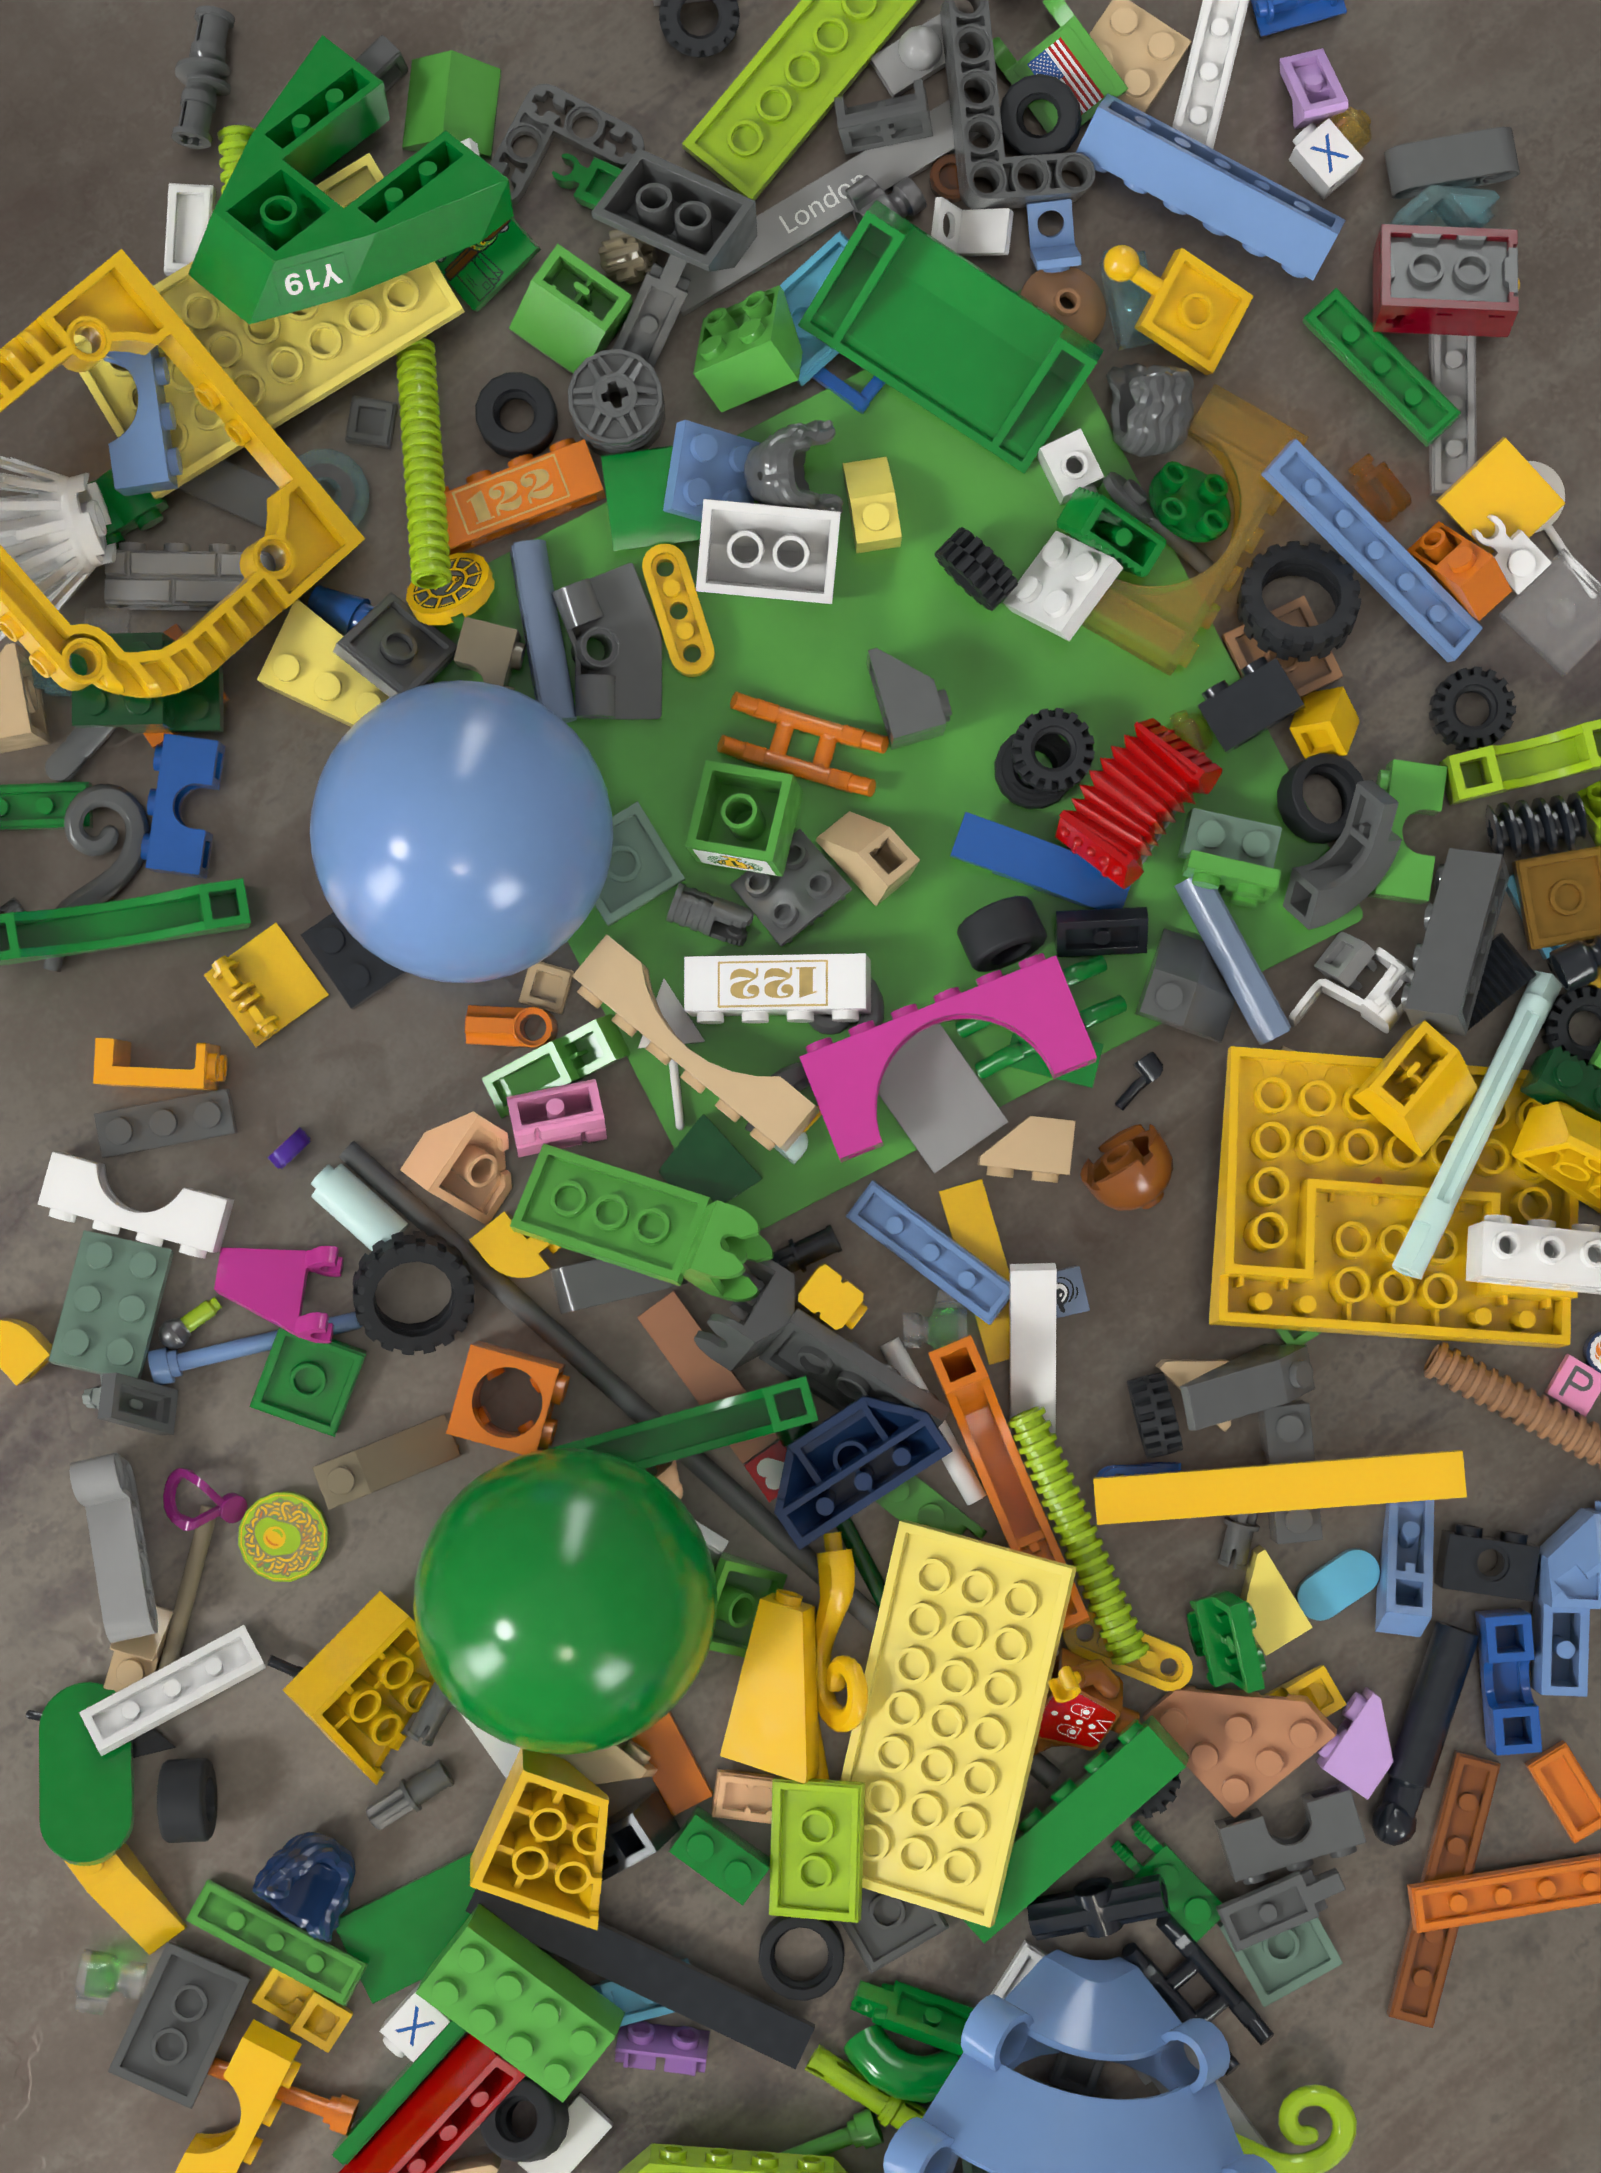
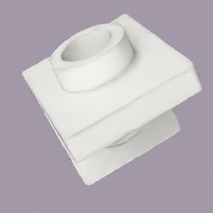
[931,197,1014,256]

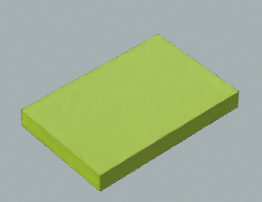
[769,1776,865,1923]

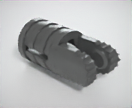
[666,883,754,946]

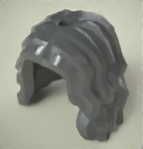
[1106,363,1194,457]
[744,420,843,515]

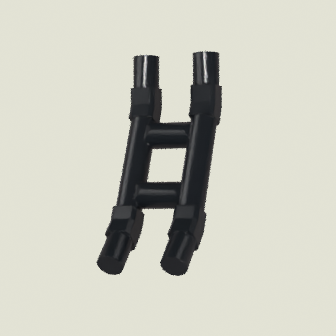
[1122,1913,1274,2076]

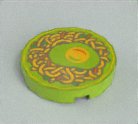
[238,1491,329,1582]

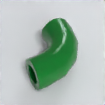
[844,2025,959,2103]

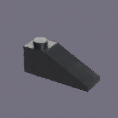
[602,1790,681,1881]

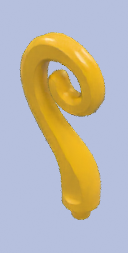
[815,1532,868,1732]

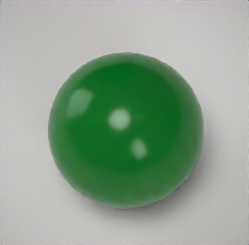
[413,1448,718,1755]

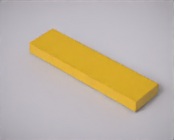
[938,1179,1010,1365]

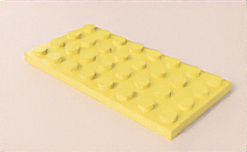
[74,153,465,499]
[840,1519,1077,1928]

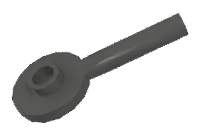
[1103,472,1214,576]

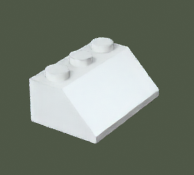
[696,499,841,604]

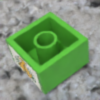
[685,760,803,877]

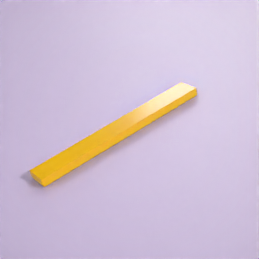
[1093,1450,1467,1525]

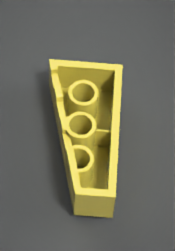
[257,599,389,727]

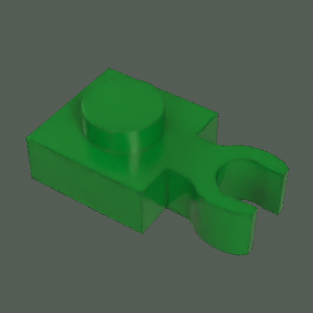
[552,153,622,210]

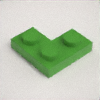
[1182,850,1282,908]

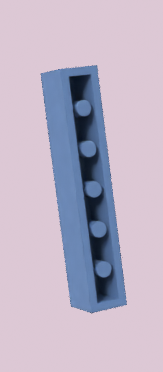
[1076,93,1346,280]

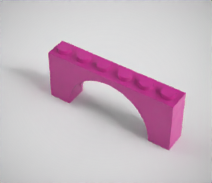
[799,953,1097,1163]

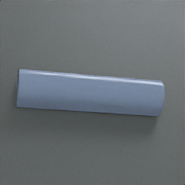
[510,540,577,723]
[1174,878,1291,1046]

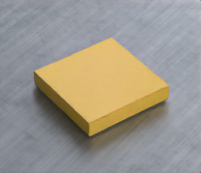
[1436,437,1566,555]

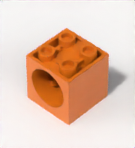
[446,1341,570,1455]

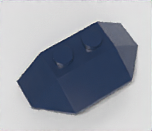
[774,1395,953,1550]

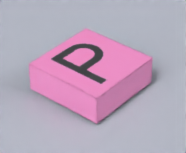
[1544,1354,1601,1417]

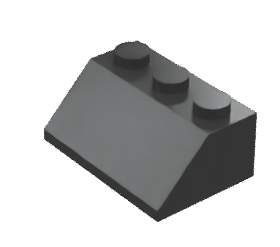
[591,148,757,272]

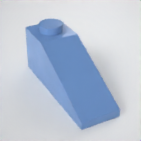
[1375,1500,1434,1637]

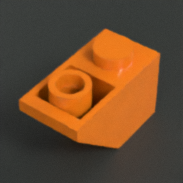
[1407,521,1512,621]

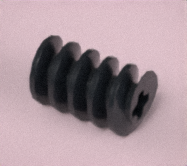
[1486,793,1587,858]

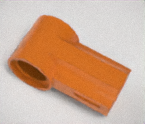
[465,1005,558,1049]

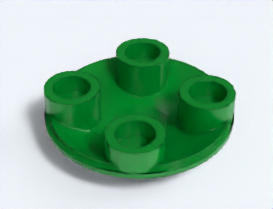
[1148,461,1231,542]

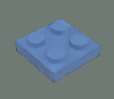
[663,420,760,522]

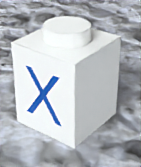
[1289,118,1364,200]
[379,1980,451,2062]

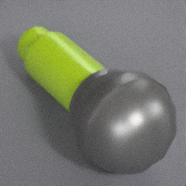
[158,1296,222,1350]

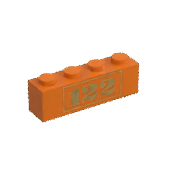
[444,438,606,555]

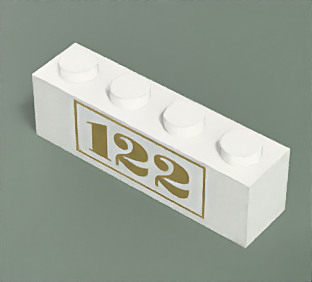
[684,953,871,1024]

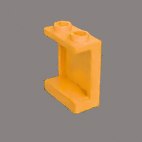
[93,1038,227,1091]

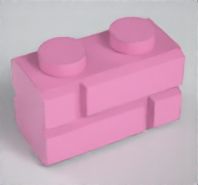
[506,1079,607,1158]

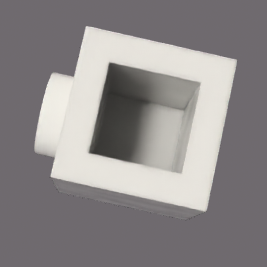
[1037,428,1104,505]

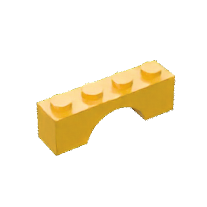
[175,2019,302,2173]

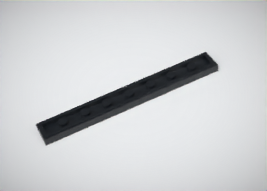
[466,1889,815,2070]

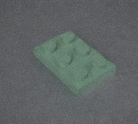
[48,1230,174,1379]

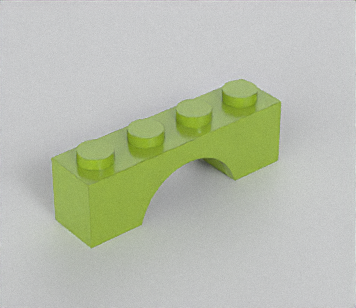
[1439,719,1601,806]

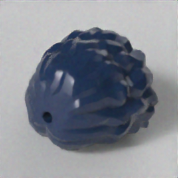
[252,1832,356,1942]

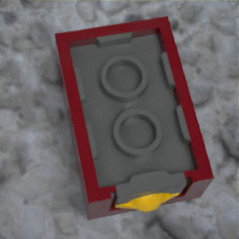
[1373,224,1520,337]

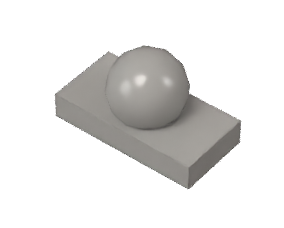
[870,14,969,98]

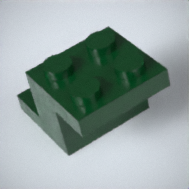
[71,632,224,733]

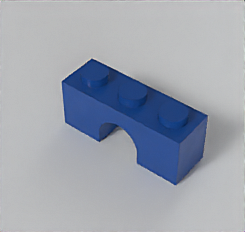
[141,733,226,879]
[1475,1608,1542,1756]

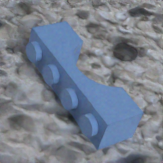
[103,345,183,496]

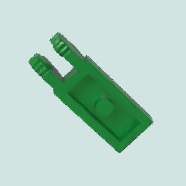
[1111,1820,1223,1942]

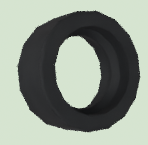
[1277,753,1364,844]
[758,1916,845,2001]

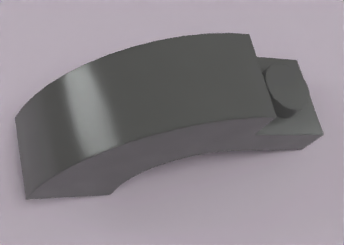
[1283,780,1402,930]

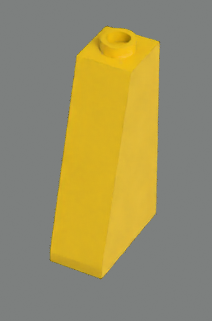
[720,1589,819,1784]

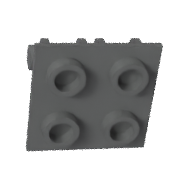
[730,829,852,947]

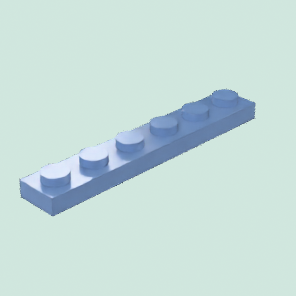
[1261,439,1483,662]

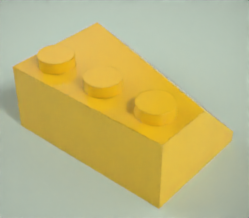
[1511,1101,1601,1214]
[283,1591,435,1786]
[470,1748,609,1931]

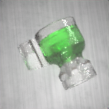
[903,1287,967,1350]
[75,1949,148,2016]

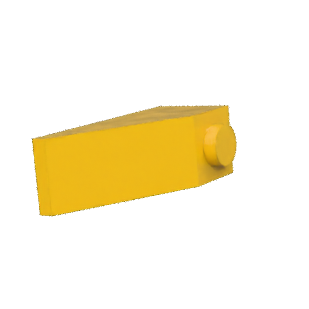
[64,1843,187,1955]

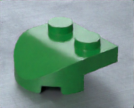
[1187,1590,1266,1694]

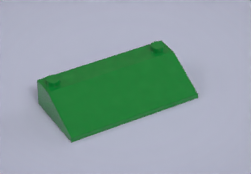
[798,200,1104,474]

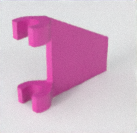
[214,1246,344,1344]

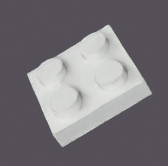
[1003,531,1123,641]

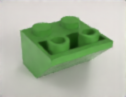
[509,243,633,374]
[693,285,803,412]

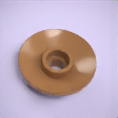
[1020,266,1106,342]

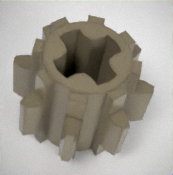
[598,229,658,285]

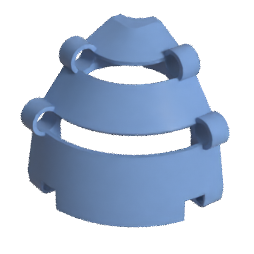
[883,1949,1277,2173]

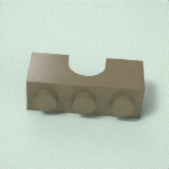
[454,617,526,690]

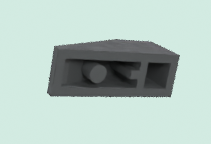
[1180,1344,1315,1431]

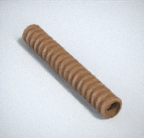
[1424,1341,1601,1470]

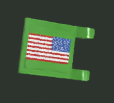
[993,0,1129,133]

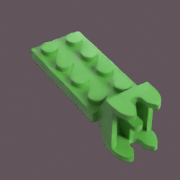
[510,1143,774,1302]

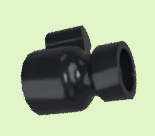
[1546,934,1601,992]

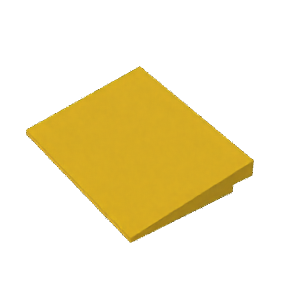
[1209,1046,1579,1348]

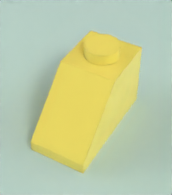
[842,457,902,553]
[1240,1545,1313,1656]

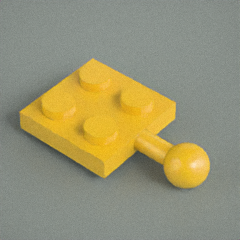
[1103,245,1254,375]

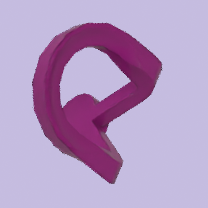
[163,1468,247,1531]

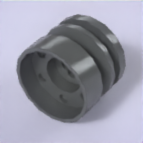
[568,349,666,455]

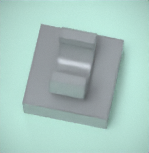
[1314,931,1377,990]

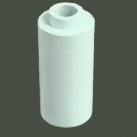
[311,1164,409,1251]

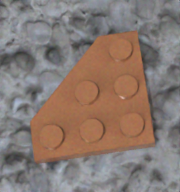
[1143,1685,1337,1819]

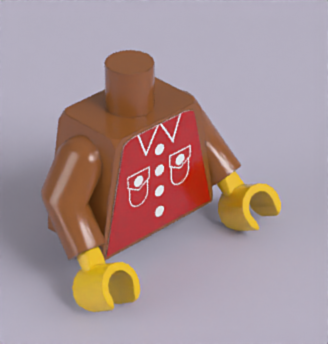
[1032,1648,1140,1762]

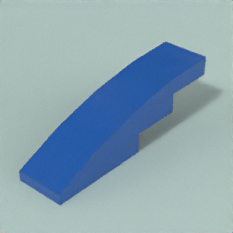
[950,812,1131,910]

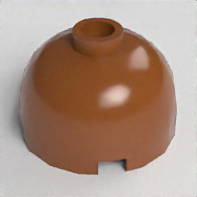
[1080,1124,1174,1211]

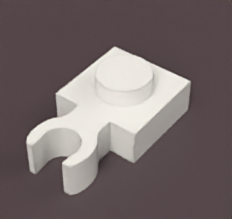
[1472,514,1552,595]

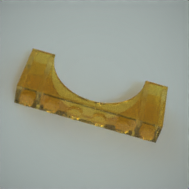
[1082,384,1309,676]

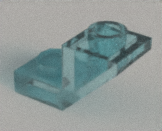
[1390,185,1500,228]

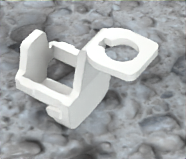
[1289,947,1414,1033]

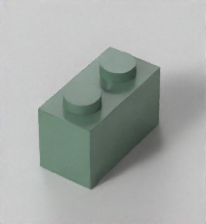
[1178,808,1282,868]

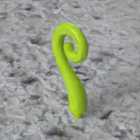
[1235,2084,1357,2173]

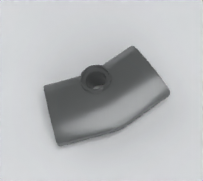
[552,563,662,720]

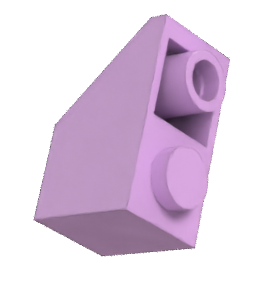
[1316,1687,1393,1800]

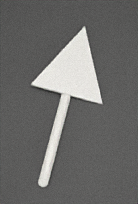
[638,979,705,1130]

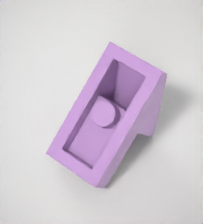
[1280,48,1348,129]

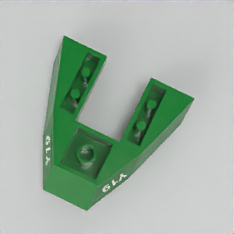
[188,35,514,325]

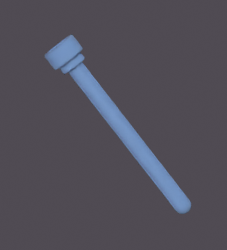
[148,1312,363,1385]

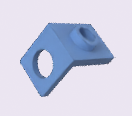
[1026,198,1082,273]

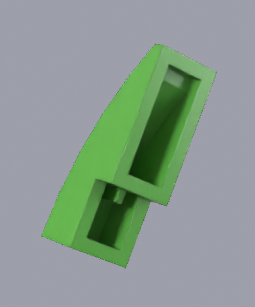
[481,1014,631,1119]

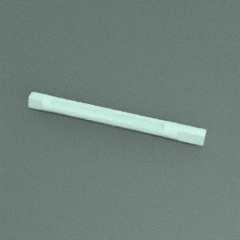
[1392,971,1562,1279]

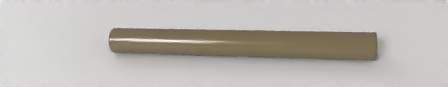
[158,1504,217,1670]

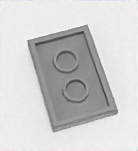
[879,1023,1008,1174]

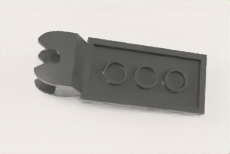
[694,1259,951,1427]

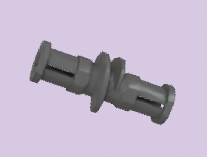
[171,5,235,149]

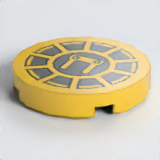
[406,553,495,625]

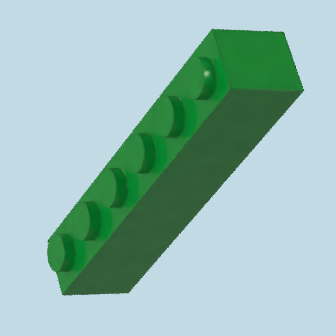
[963,1715,1189,1944]

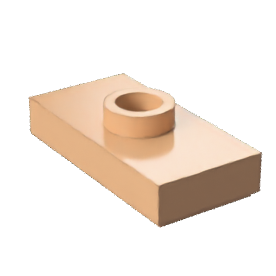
[711,1769,775,1824]

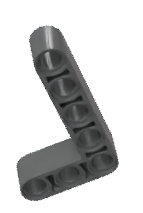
[940,0,1095,209]

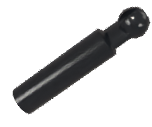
[1372,1621,1480,1846]

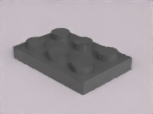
[108,1941,251,2109]

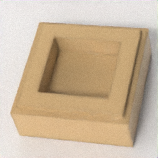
[519,962,575,1015]

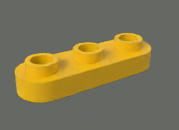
[642,544,715,677]
[1062,1609,1193,1691]

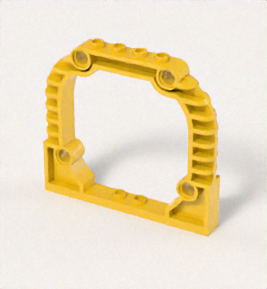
[0,249,365,698]

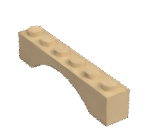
[572,934,820,1152]

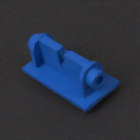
[1250,0,1347,37]

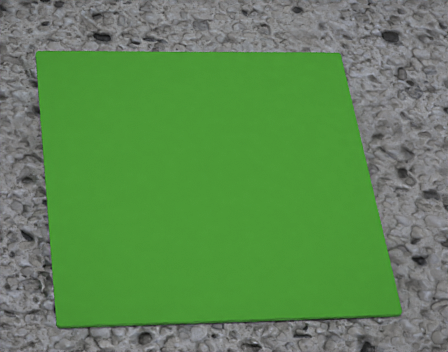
[407,289,1363,1230]

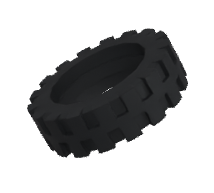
[1237,541,1361,662]
[352,1231,475,1355]

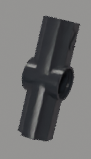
[1027,1874,1170,1941]

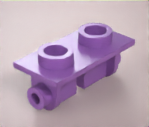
[615,2021,710,2076]

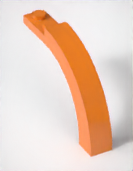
[928,1335,1091,1632]

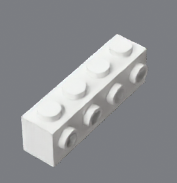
[1466,1215,1601,1295]

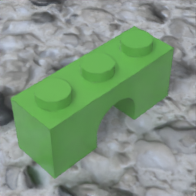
[1368,759,1448,905]

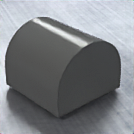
[356,35,409,93]

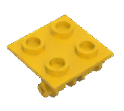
[204,922,329,1048]

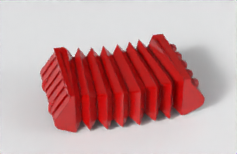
[1055,718,1223,889]

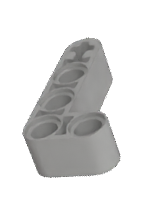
[69,1453,158,1643]

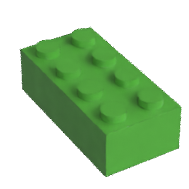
[416,1904,625,2102]

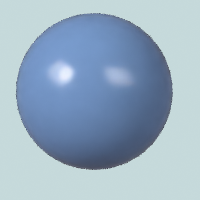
[310,680,613,983]

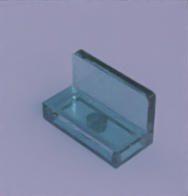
[1100,250,1156,351]

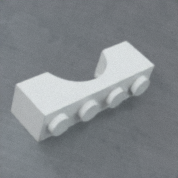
[38,1152,234,1259]

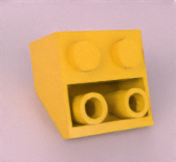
[1352,1020,1478,1157]

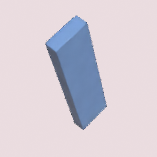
[846,1180,1010,1325]

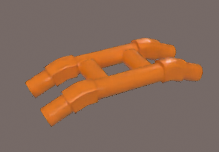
[717,692,889,797]

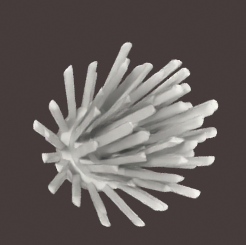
[0,456,116,641]

